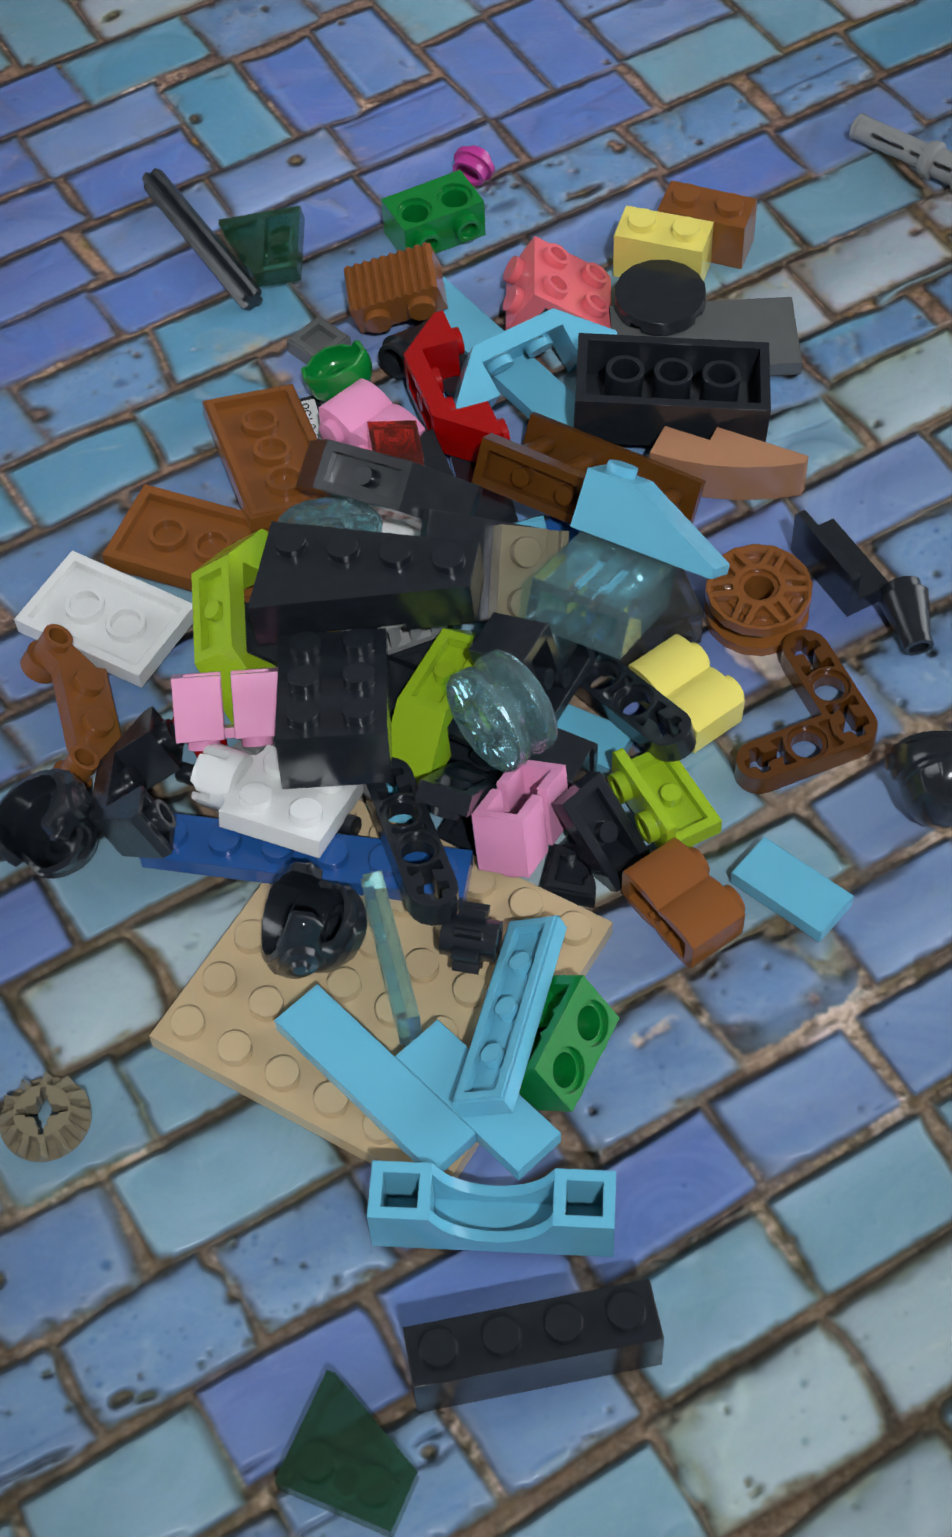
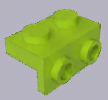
[608,748,722,848]

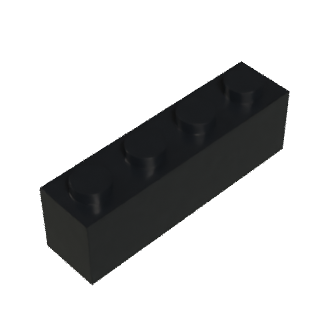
[402,1279,664,1413]

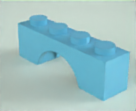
[367,1160,616,1257]

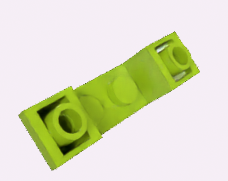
[191,529,276,724]
[391,628,480,786]

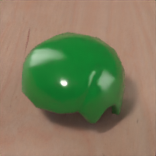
[301,340,373,402]

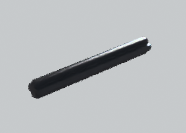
[142,168,263,310]

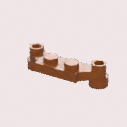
[20,624,121,791]

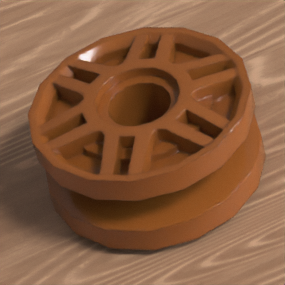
[704,544,813,656]

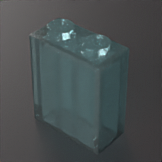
[525,531,677,659]

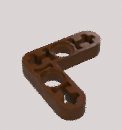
[734,629,878,794]

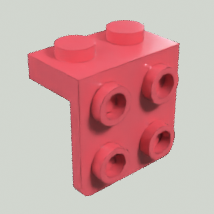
[503,236,612,331]

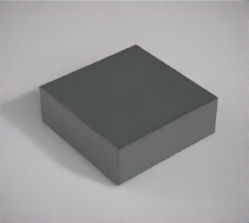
[286,316,352,365]

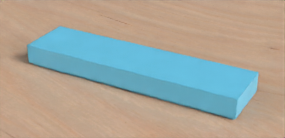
[452,915,567,1117]
[274,984,477,1172]

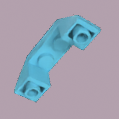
[453,308,618,409]

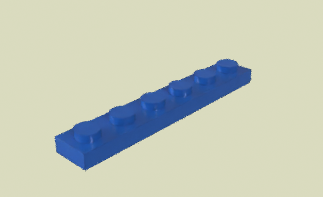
[139,813,474,907]

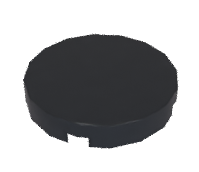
[615,260,706,335]

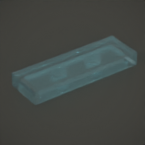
[361,870,422,1047]

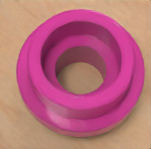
[453,145,495,186]

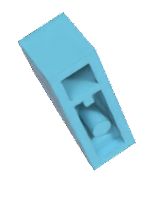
[570,459,730,579]

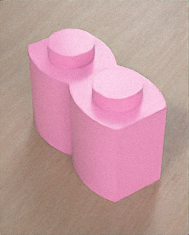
[318,378,425,459]

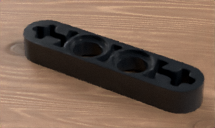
[575,640,696,762]
[364,757,459,926]

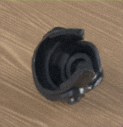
[885,730,952,829]
[0,768,99,879]
[261,862,368,979]

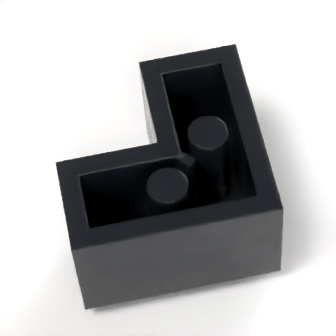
[469,611,596,726]

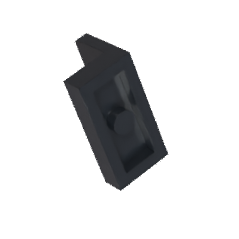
[791,510,889,617]

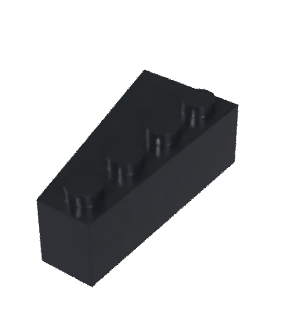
[248,521,485,644]

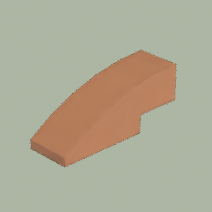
[649,426,809,500]

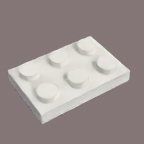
[14,551,193,688]

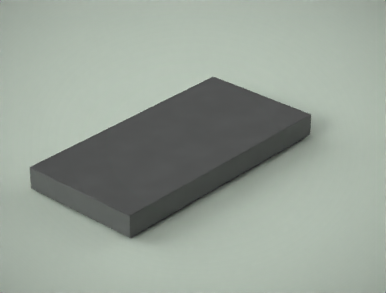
[609,297,802,376]

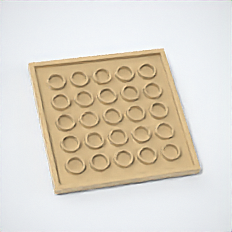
[149,800,613,1178]

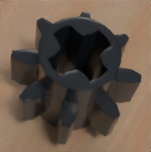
[439,901,503,975]

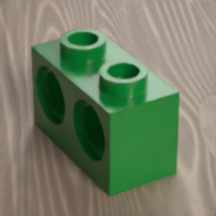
[381,170,486,254]
[519,975,620,1112]

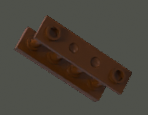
[471,412,706,556]

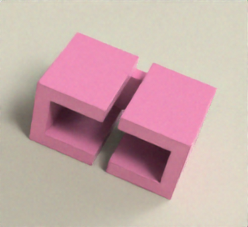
[171,667,278,751]
[471,758,568,878]

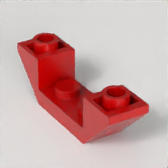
[404,310,511,463]

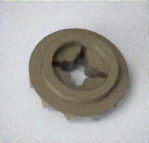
[0,1072,92,1162]

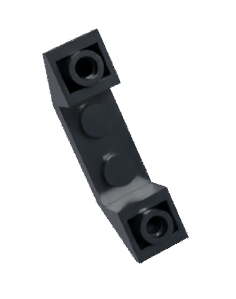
[295,439,483,523]
[88,706,185,859]

